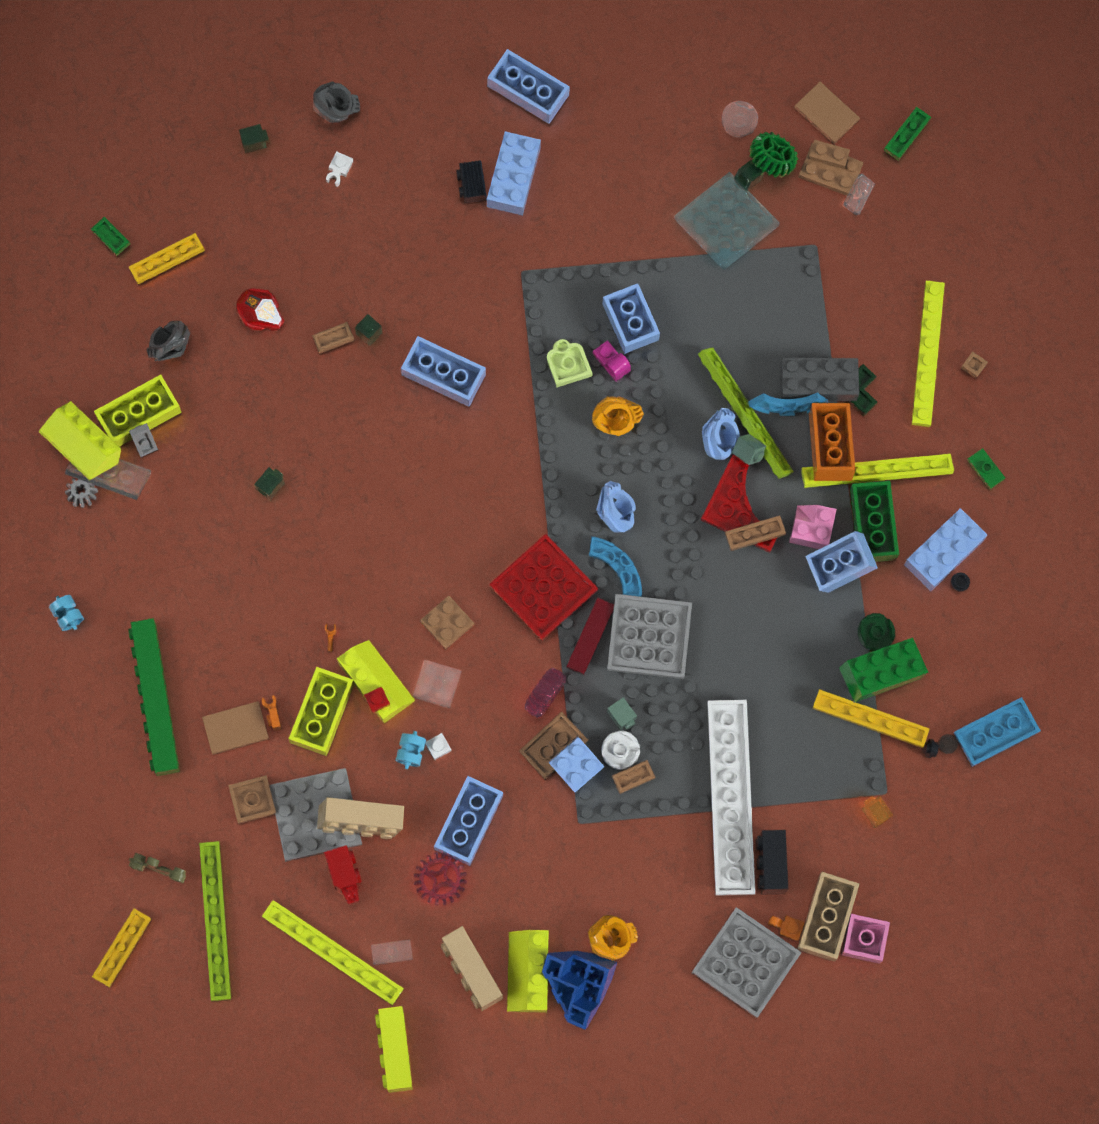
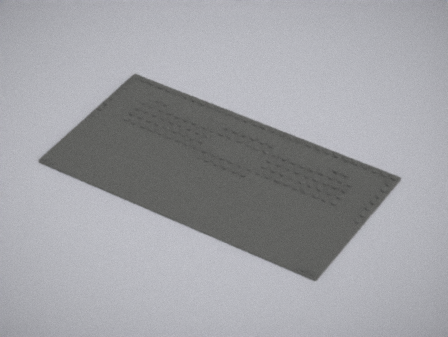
[521,245,887,824]

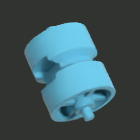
[49,595,84,631]
[395,731,426,769]

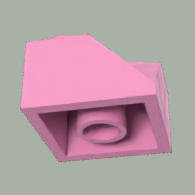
[789,505,837,549]
[841,914,890,964]

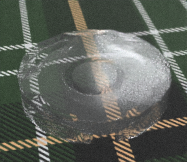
[721,101,758,138]

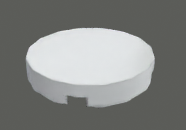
[601,731,640,770]

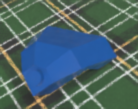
[542,951,617,1030]

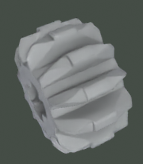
[65,475,98,508]

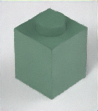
[732,434,766,465]
[607,697,637,731]

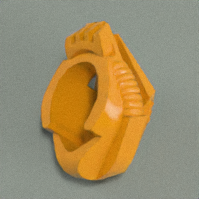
[592,396,644,436]
[588,915,638,961]

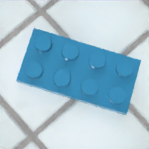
[953,697,1041,767]

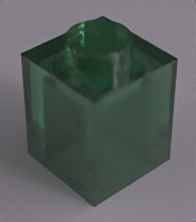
[239,124,269,153]
[734,159,766,192]
[355,314,382,346]
[254,467,285,501]

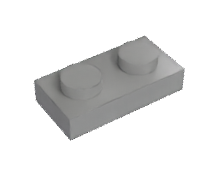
[129,423,158,457]

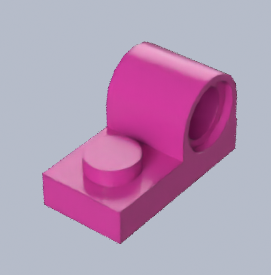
[592,340,631,382]

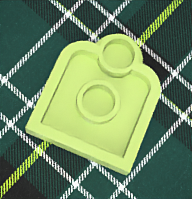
[547,339,592,387]

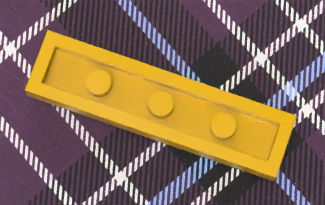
[129,233,205,284]
[92,908,151,988]

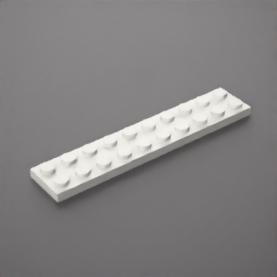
[707,700,755,896]

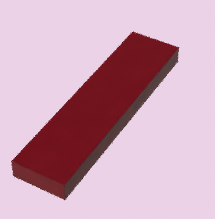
[566,598,614,675]

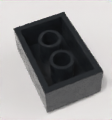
[755,830,788,895]

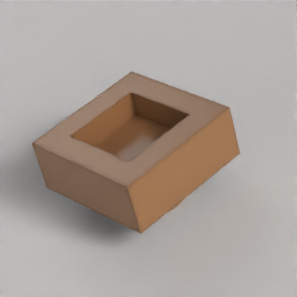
[961,351,988,379]

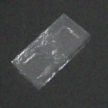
[843,173,875,215]
[371,940,413,965]

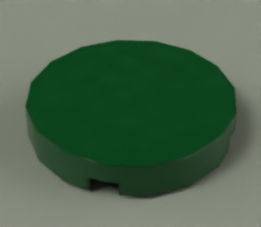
[857,613,895,651]

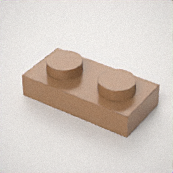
[809,140,850,169]

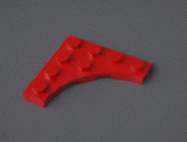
[701,454,778,553]

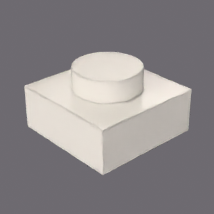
[425,733,451,760]

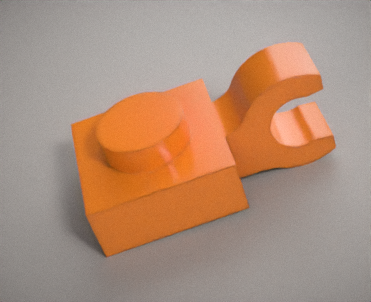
[262,696,282,731]
[768,916,805,941]

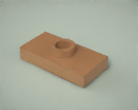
[312,322,354,354]
[612,760,655,794]

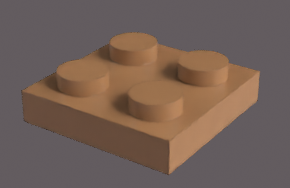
[420,596,475,650]
[228,775,276,824]

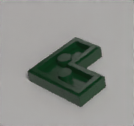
[848,364,878,416]

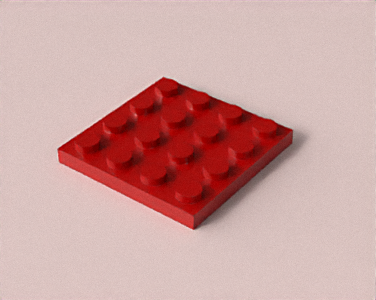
[489,534,598,641]

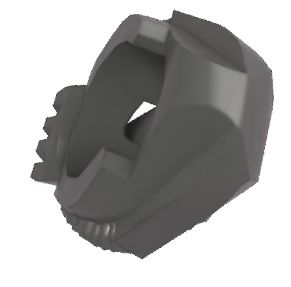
[313,81,360,123]
[146,321,190,361]

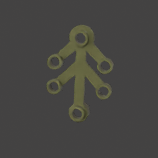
[128,853,186,883]

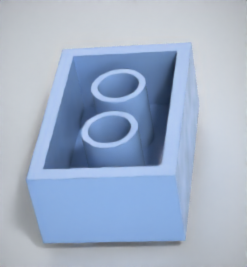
[602,283,660,354]
[805,531,878,593]

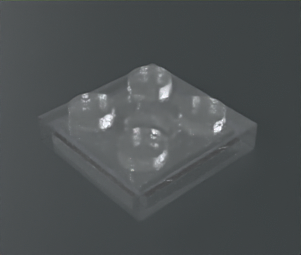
[413,660,462,708]

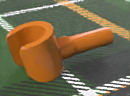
[325,624,337,652]

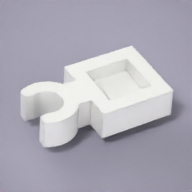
[326,151,353,187]

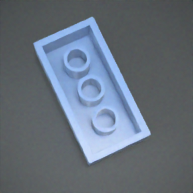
[487,49,570,124]
[487,131,541,216]
[401,336,486,407]
[904,508,987,591]
[434,776,503,866]

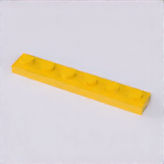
[812,689,930,748]

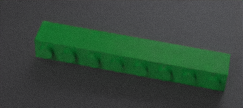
[128,618,180,776]

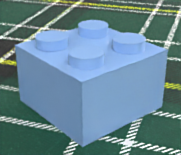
[548,737,604,792]

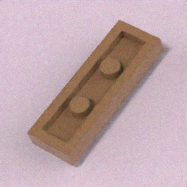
[725,515,786,551]

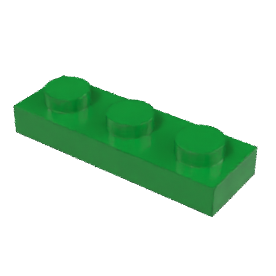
[884,107,931,161]

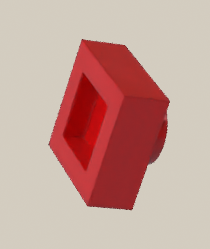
[364,687,390,714]

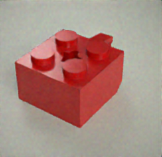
[324,845,362,905]

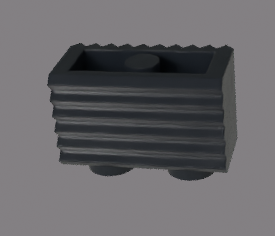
[456,160,487,204]

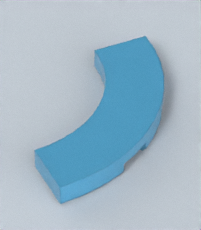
[749,393,829,416]
[589,536,642,597]

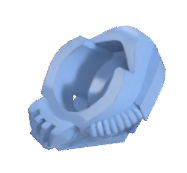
[702,408,740,460]
[596,481,636,533]

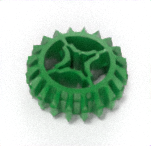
[749,132,798,178]

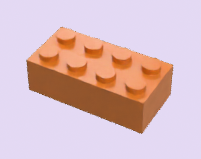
[809,403,855,481]

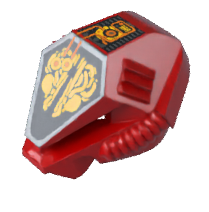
[236,288,285,331]

